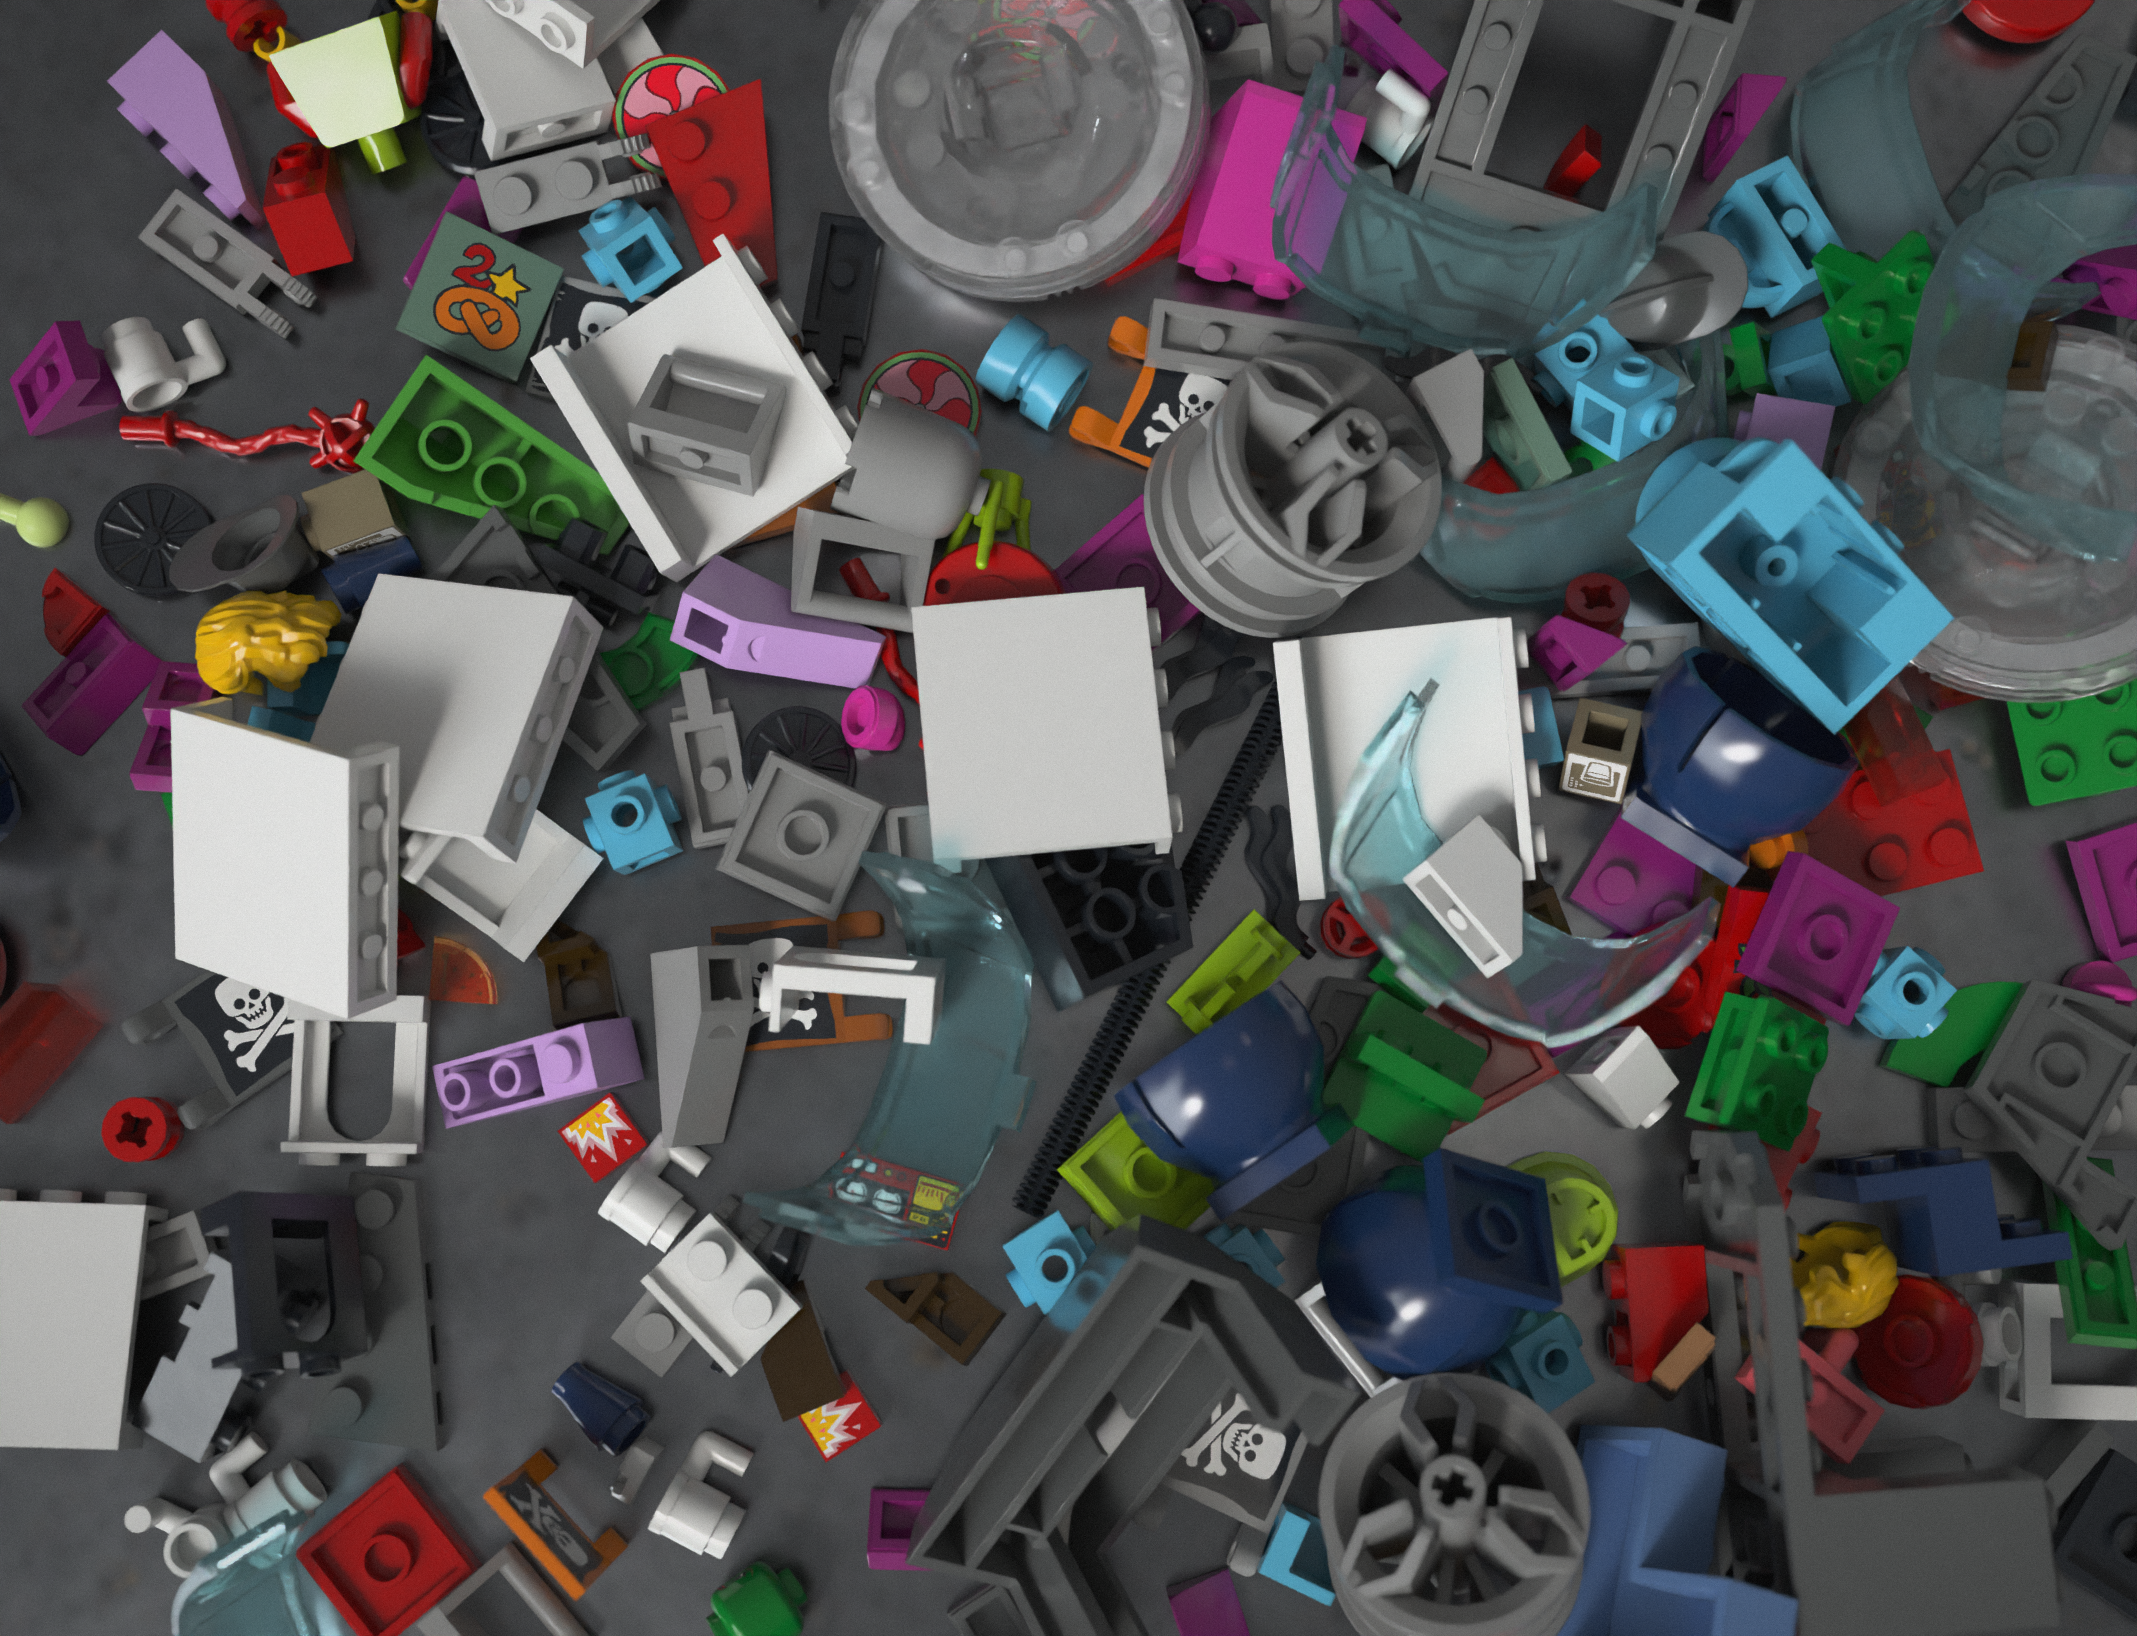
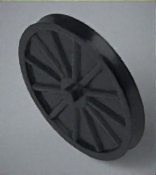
[421,76,521,175]
[94,483,212,597]
[742,706,856,792]

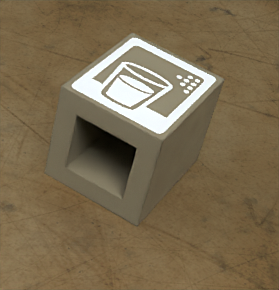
[301,470,411,559]
[1559,698,1643,805]

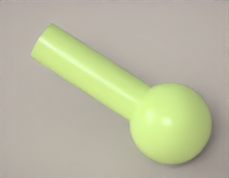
[0,493,69,547]

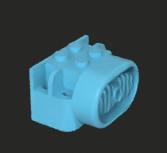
[1626,437,1954,735]

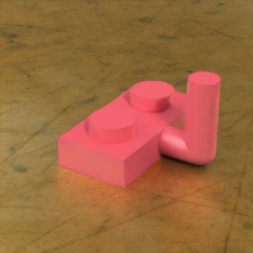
[1734,1328,1885,1464]

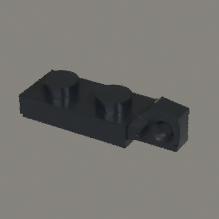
[801,212,884,392]

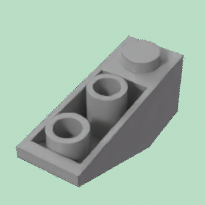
[650,945,754,1148]

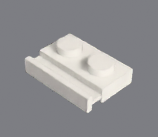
[640,1212,803,1377]

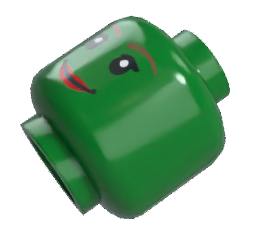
[705,1562,808,1636]

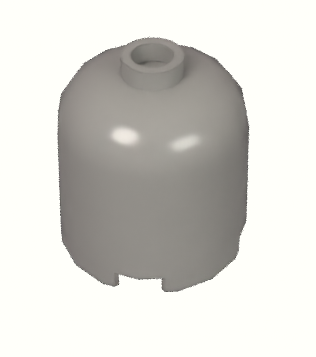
[830,388,991,540]

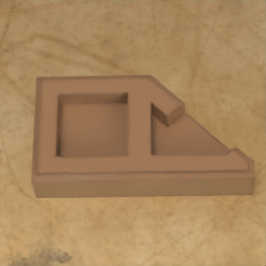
[1649,1322,1716,1402]

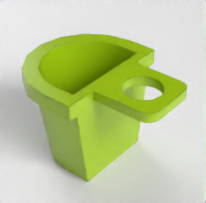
[1505,1151,1618,1287]

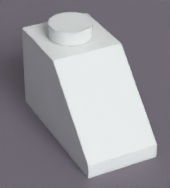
[1402,815,1523,979]
[1565,1026,1680,1129]

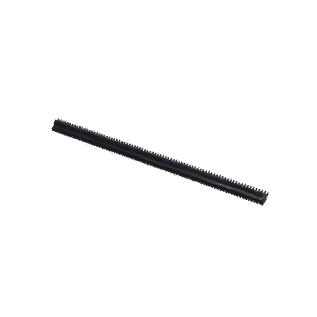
[1012,636,1304,1219]

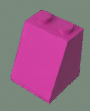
[1177,79,1367,299]

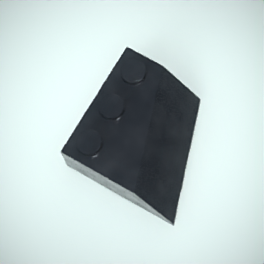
[984,842,1193,1013]

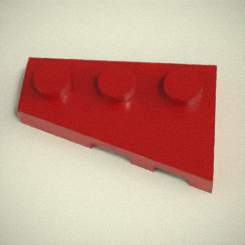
[645,79,778,289]

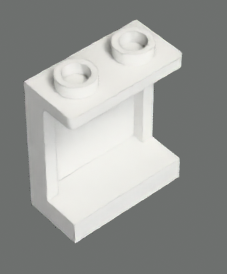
[435,0,616,161]
[398,809,603,962]

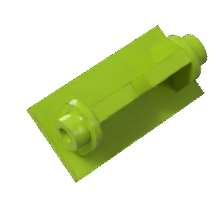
[1166,909,1300,1035]

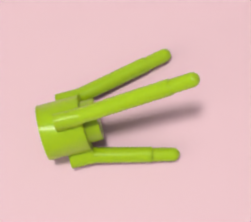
[941,469,1032,570]

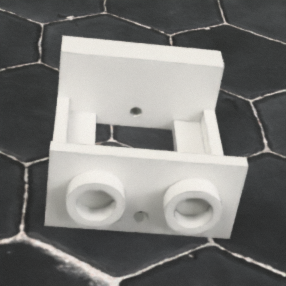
[760,946,946,1044]
[280,995,431,1166]
[1998,1278,2137,1421]

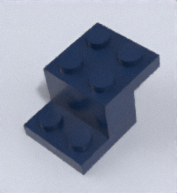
[1814,1145,2073,1277]

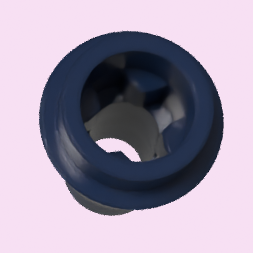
[321,535,423,615]
[551,1362,650,1457]

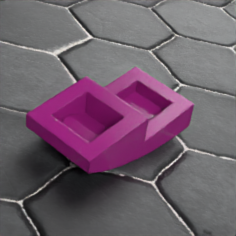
[129,661,223,793]

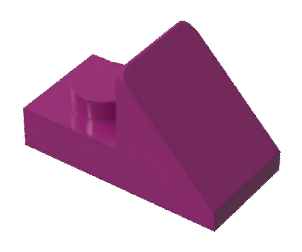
[9,320,122,436]

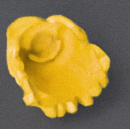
[195,590,341,696]
[1743,1221,1898,1328]

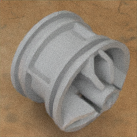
[1144,342,1442,638]
[1319,1373,1590,1636]

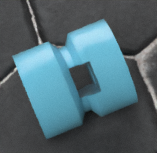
[975,314,1093,431]

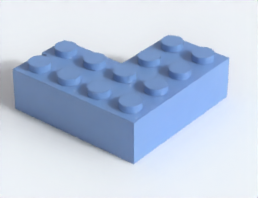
[1557,1425,1799,1636]

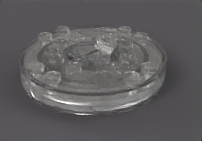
[828,0,1212,302]
[1833,324,2137,703]

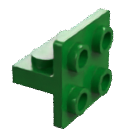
[1811,230,1953,404]
[2004,662,2137,806]
[1323,991,1487,1164]
[1685,991,1829,1152]

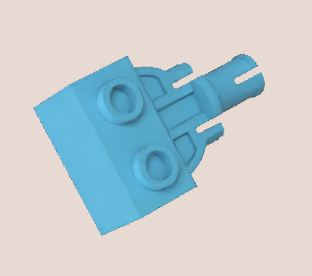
[1702,155,1847,318]

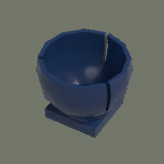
[1621,646,1859,888]
[1113,980,1355,1221]
[1316,1148,1563,1381]

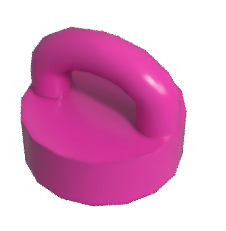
[841,685,905,751]
[2062,960,2137,1007]

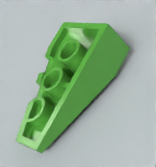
[353,355,629,555]

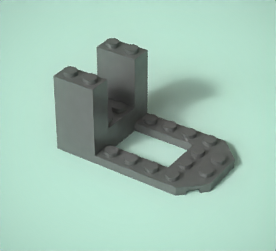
[1402,0,1756,329]
[1682,1128,2065,1636]

